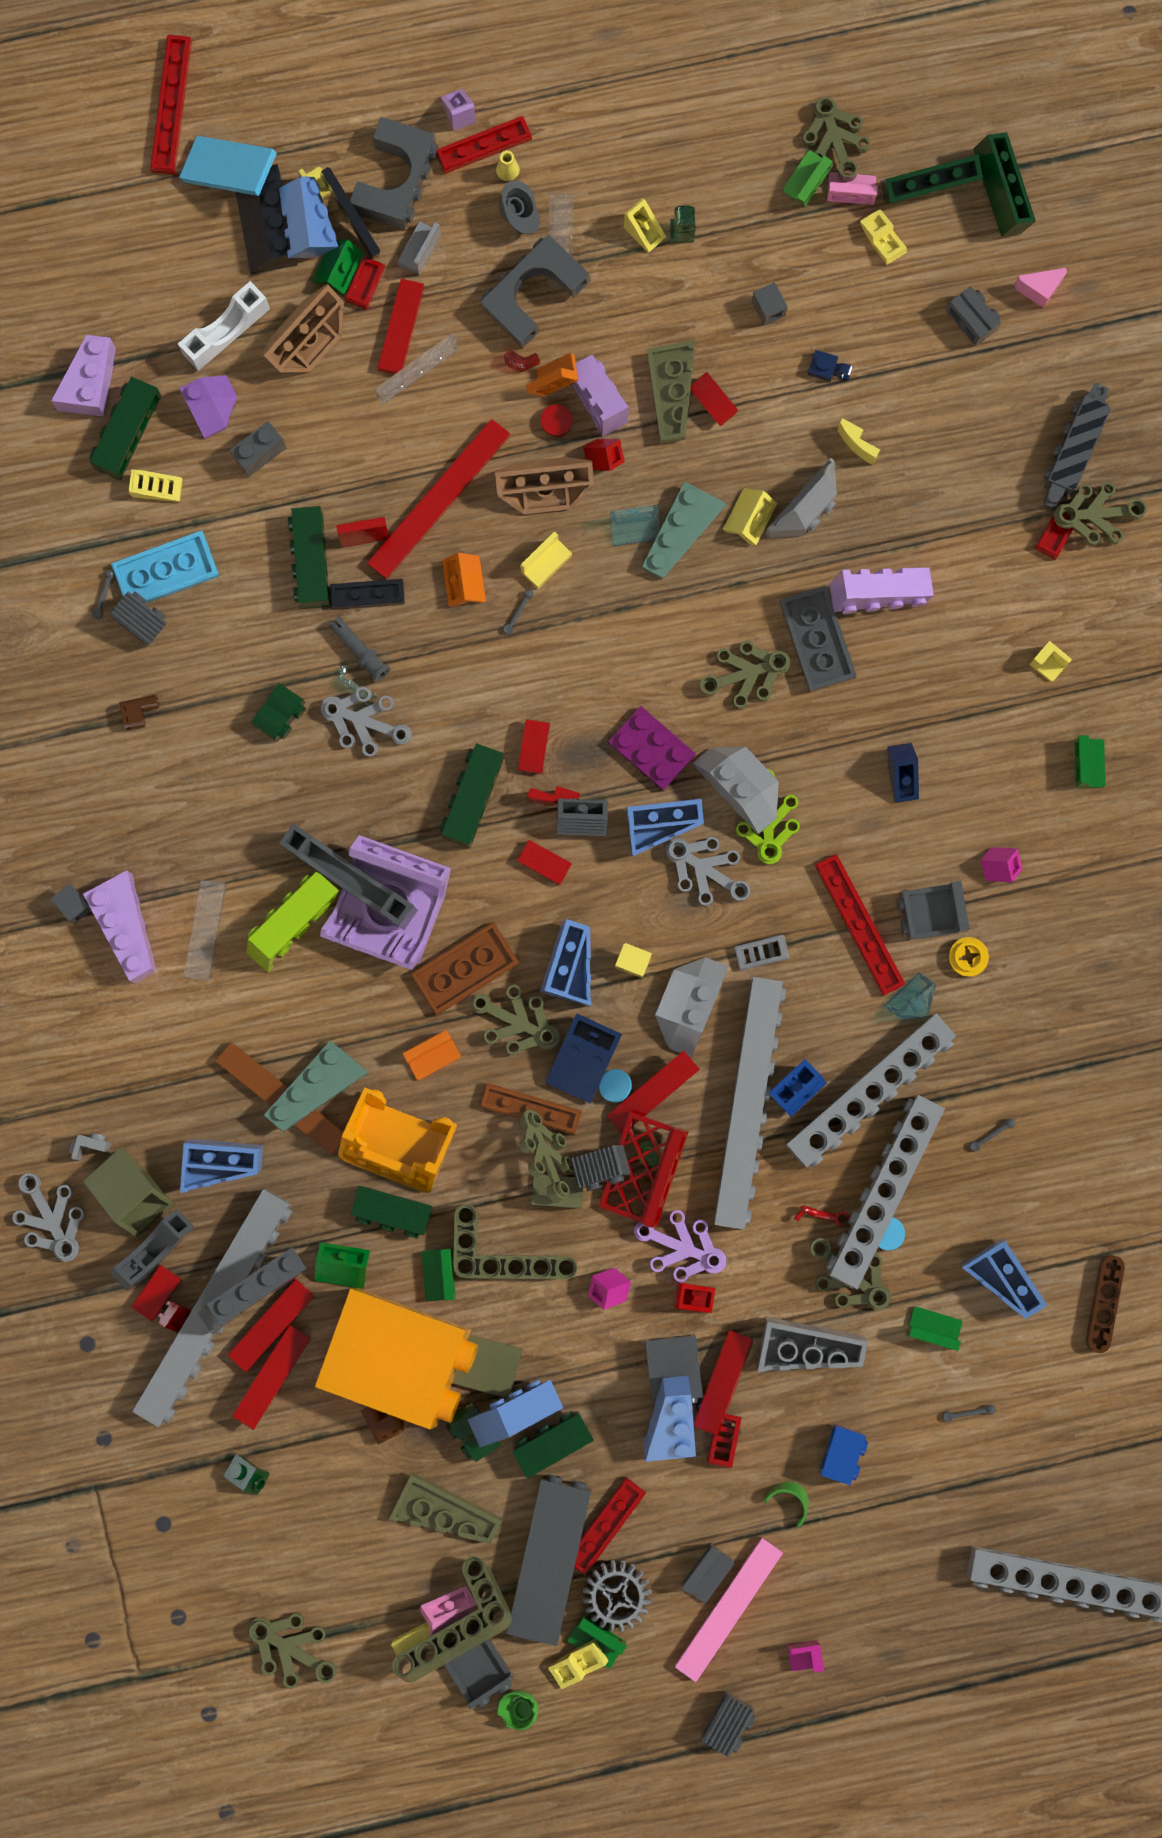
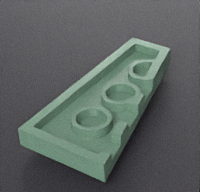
[641,481,727,579]
[264,1040,368,1132]

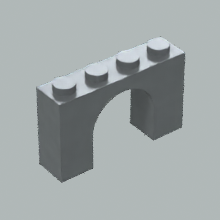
[350,117,438,230]
[480,234,591,349]
[198,1247,306,1335]

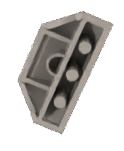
[766,458,837,538]
[692,746,779,834]
[655,957,728,1058]

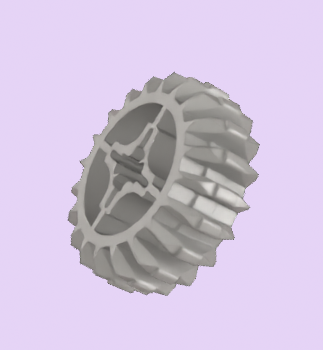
[583,1560,652,1632]

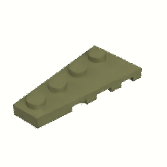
[389,1472,503,1544]

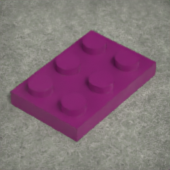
[608,706,696,791]

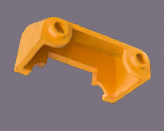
[338,1087,457,1193]

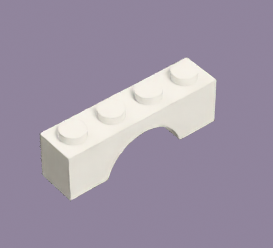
[178,281,270,371]

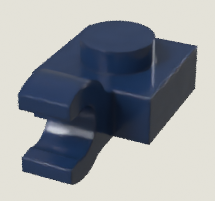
[808,350,853,382]

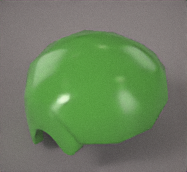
[497,1689,538,1731]

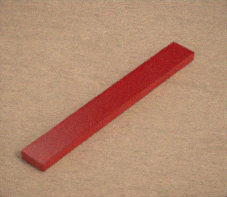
[367,419,510,580]

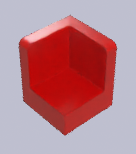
[583,439,625,471]

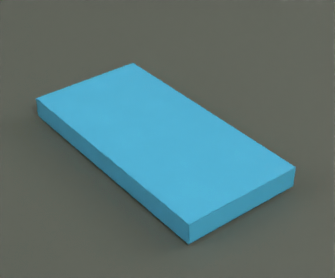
[179,136,277,196]
[111,530,220,604]

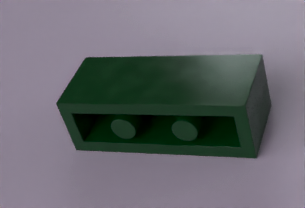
[351,1186,433,1239]
[512,1410,594,1479]

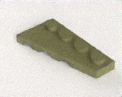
[647,340,695,444]

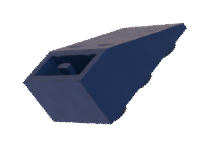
[545,1013,622,1104]

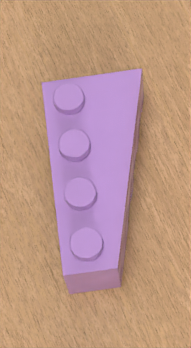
[829,568,934,614]
[83,870,157,983]

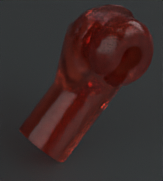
[504,351,541,372]

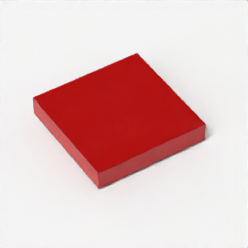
[336,517,389,548]

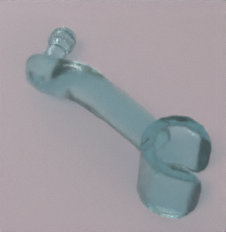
[337,666,378,707]

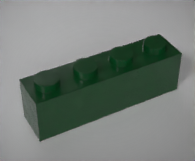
[973,132,1036,237]
[880,155,983,205]
[89,376,161,481]
[288,506,330,609]
[439,743,504,848]

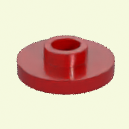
[541,404,573,437]

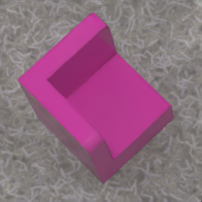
[981,847,1023,883]
[587,1268,631,1310]
[787,1640,824,1673]

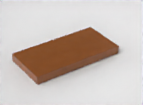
[410,922,520,1016]

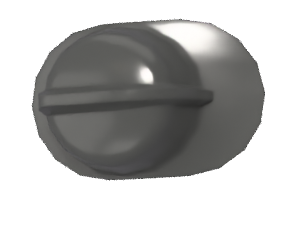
[499,180,540,235]

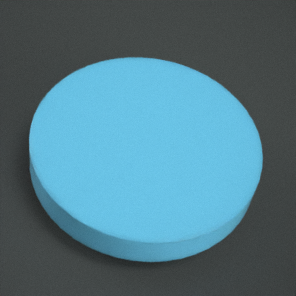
[599,1069,632,1103]
[878,1217,905,1251]

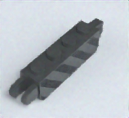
[1043,383,1110,509]

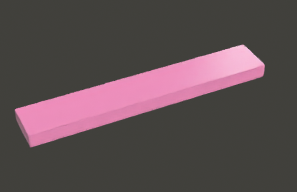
[675,1537,783,1682]

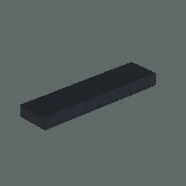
[320,167,380,259]

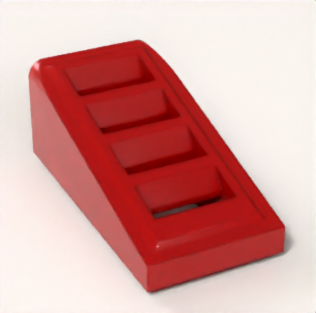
[706,1414,742,1468]

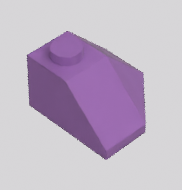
[179,375,238,439]

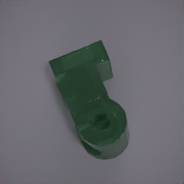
[670,205,696,243]

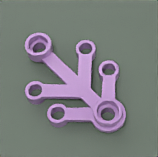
[634,1210,726,1282]

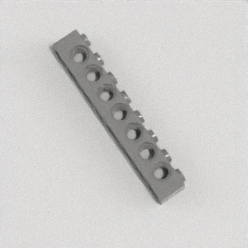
[785,1013,956,1168]
[826,1095,945,1290]
[967,1546,1162,1623]

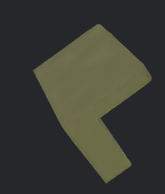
[532,1175,583,1208]

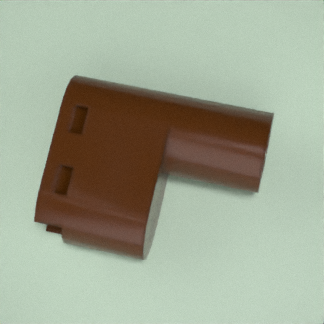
[120,694,160,730]
[361,1406,404,1445]

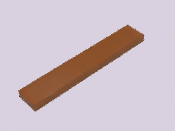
[216,1042,343,1155]

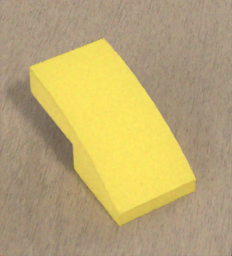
[860,209,907,265]
[838,418,880,465]
[548,1639,608,1689]

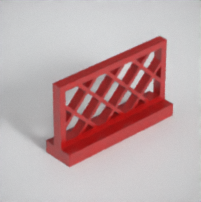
[599,1112,689,1228]

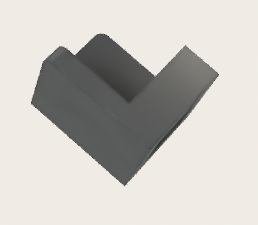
[752,283,787,326]
[50,884,91,924]

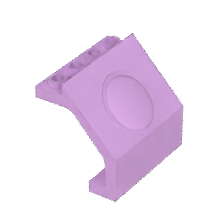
[320,835,451,970]

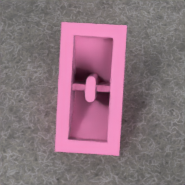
[1015,268,1067,308]

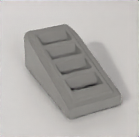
[734,935,790,971]

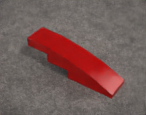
[607,1051,700,1134]
[232,1325,311,1431]

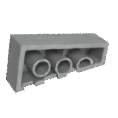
[756,1316,868,1372]

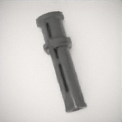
[329,617,391,683]

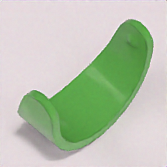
[763,1481,809,1528]

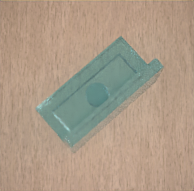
[609,505,660,546]

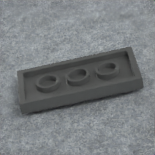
[779,586,857,693]

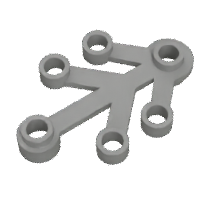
[321,687,413,757]
[666,837,750,906]
[12,1173,85,1262]

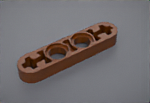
[1086,1255,1125,1353]

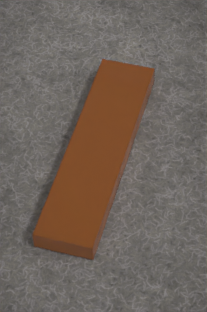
[479,1083,582,1135]

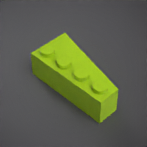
[246,871,339,973]

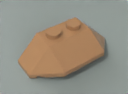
[263,284,344,373]
[495,457,594,515]

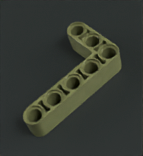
[453,1204,577,1279]
[392,1556,512,1683]

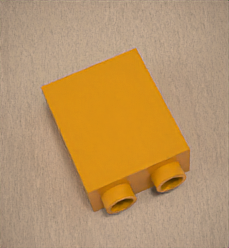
[315,1288,478,1429]

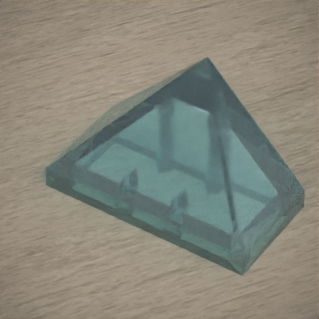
[884,972,936,1020]

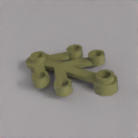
[803,97,870,182]
[1054,482,1147,547]
[700,641,790,710]
[471,985,560,1056]
[519,1109,573,1203]
[810,1238,891,1310]
[248,1612,337,1689]

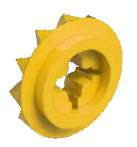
[949,937,989,976]

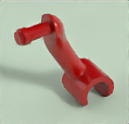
[794,1205,850,1227]

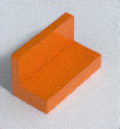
[526,353,579,397]
[442,553,486,607]
[402,1030,461,1080]

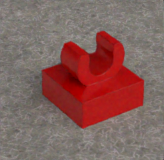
[158,1300,191,1333]

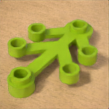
[736,769,800,864]

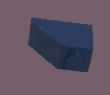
[887,743,919,803]

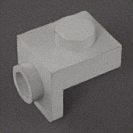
[69,1132,111,1161]

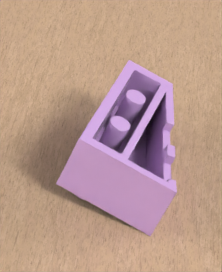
[51,335,116,417]
[572,355,629,437]

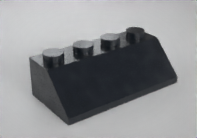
[236,164,298,274]

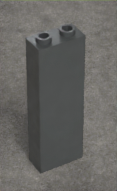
[507,1474,592,1646]

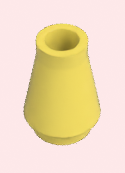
[496,151,520,181]

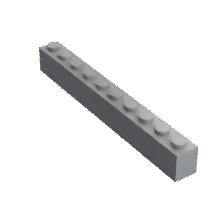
[713,977,786,1230]
[132,1189,293,1427]

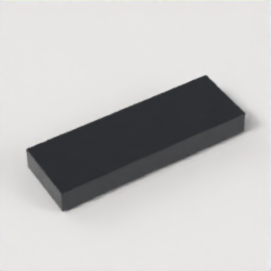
[330,579,405,610]

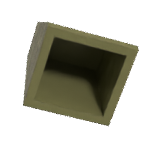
[83,1147,174,1237]

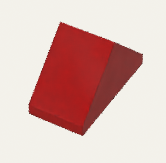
[673,1281,716,1313]

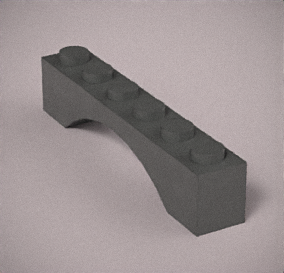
[279,823,418,930]

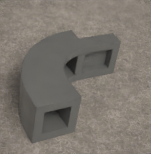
[109,1209,194,1291]

